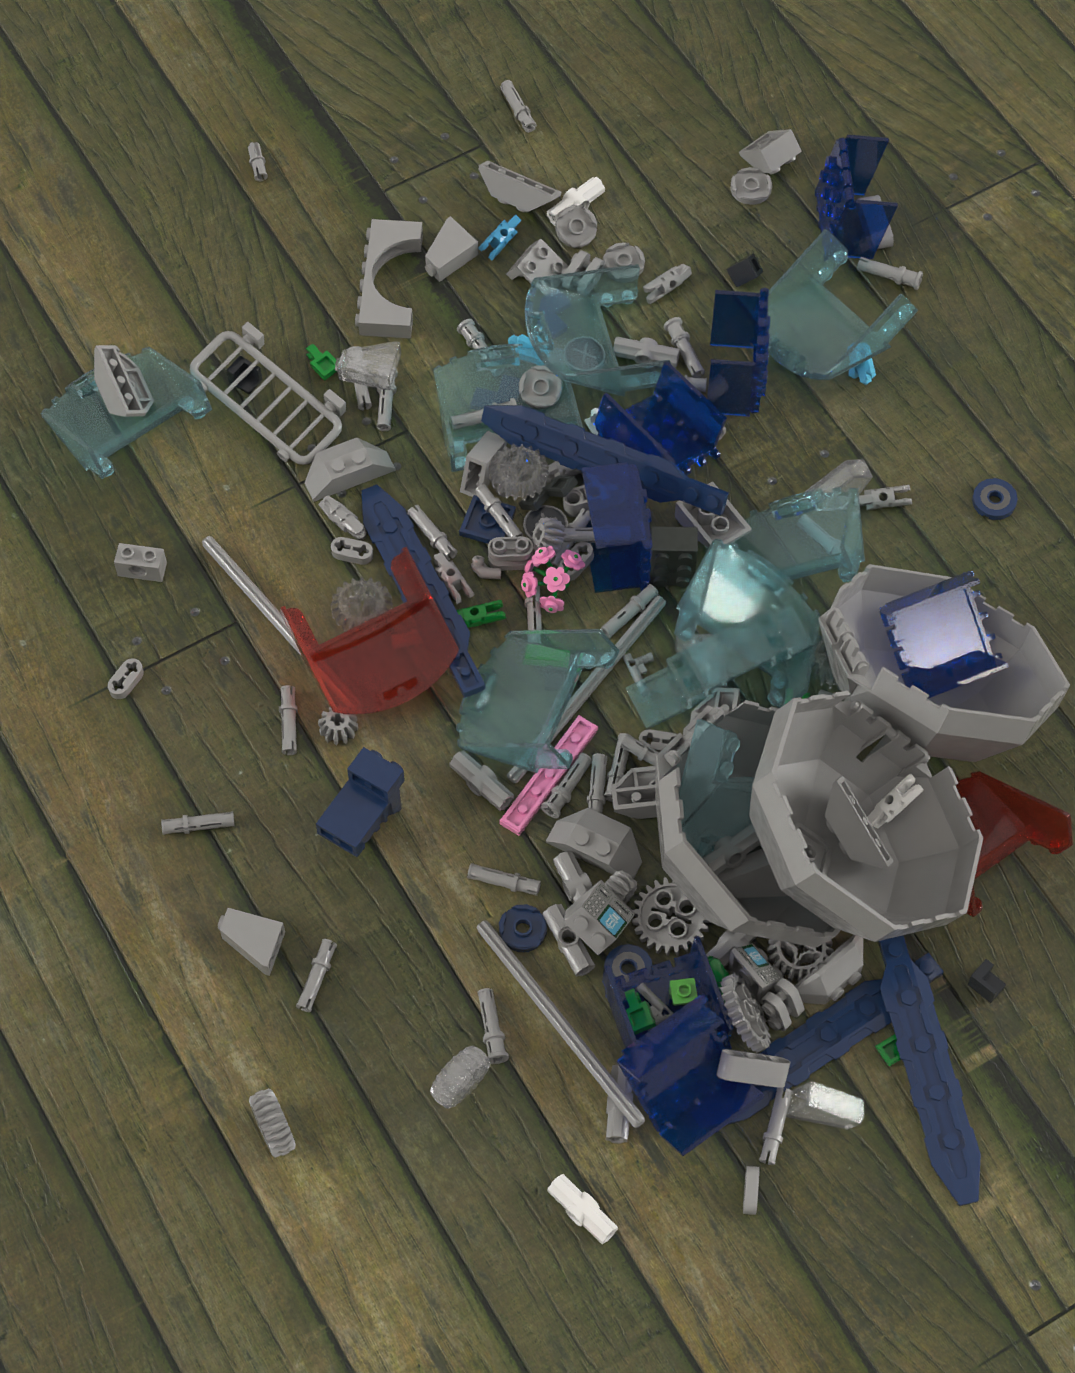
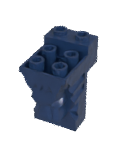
[316,747,405,857]

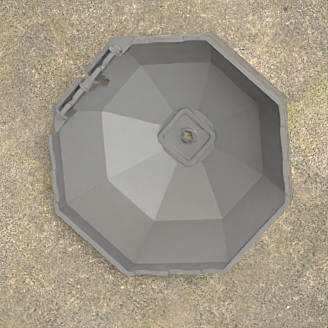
[818,564,1070,762]
[749,691,983,942]
[655,700,840,948]

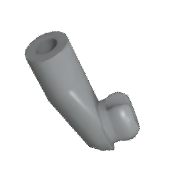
[471,555,501,579]

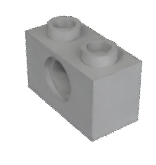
[114,543,167,582]

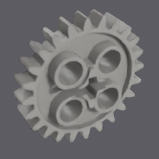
[632,877,711,956]
[720,973,771,1053]

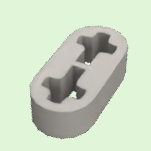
[331,537,373,565]
[558,542,594,581]
[108,659,144,699]
[639,729,678,752]
[743,1166,759,1215]

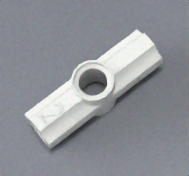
[547,177,605,226]
[547,1174,618,1245]

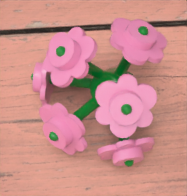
[521,546,585,613]

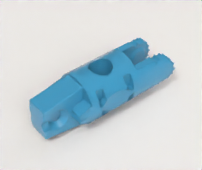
[478,215,521,260]

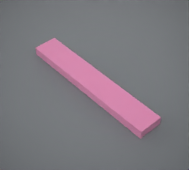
[500,715,598,836]

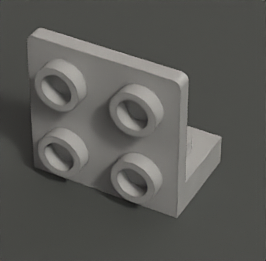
[506,239,569,297]

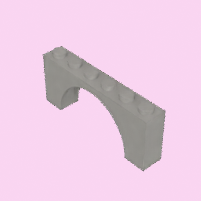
[355,219,423,338]

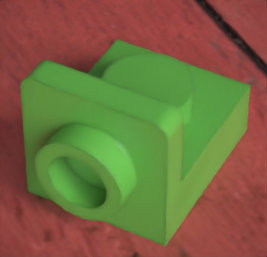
[669,978,698,1006]

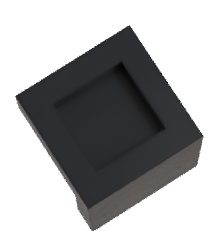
[726,253,764,287]
[226,356,263,394]
[967,959,1006,1003]

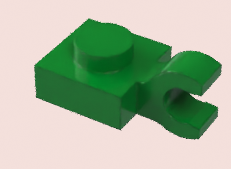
[306,344,341,381]
[624,988,656,1035]

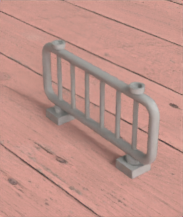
[190,322,346,465]

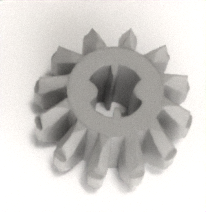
[531,517,566,555]
[318,705,358,746]
[605,870,637,904]

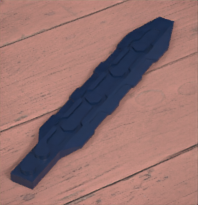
[481,405,729,516]
[361,485,486,698]
[878,935,981,1206]
[691,953,944,1131]

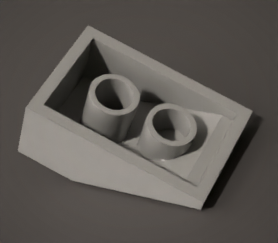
[675,482,752,553]

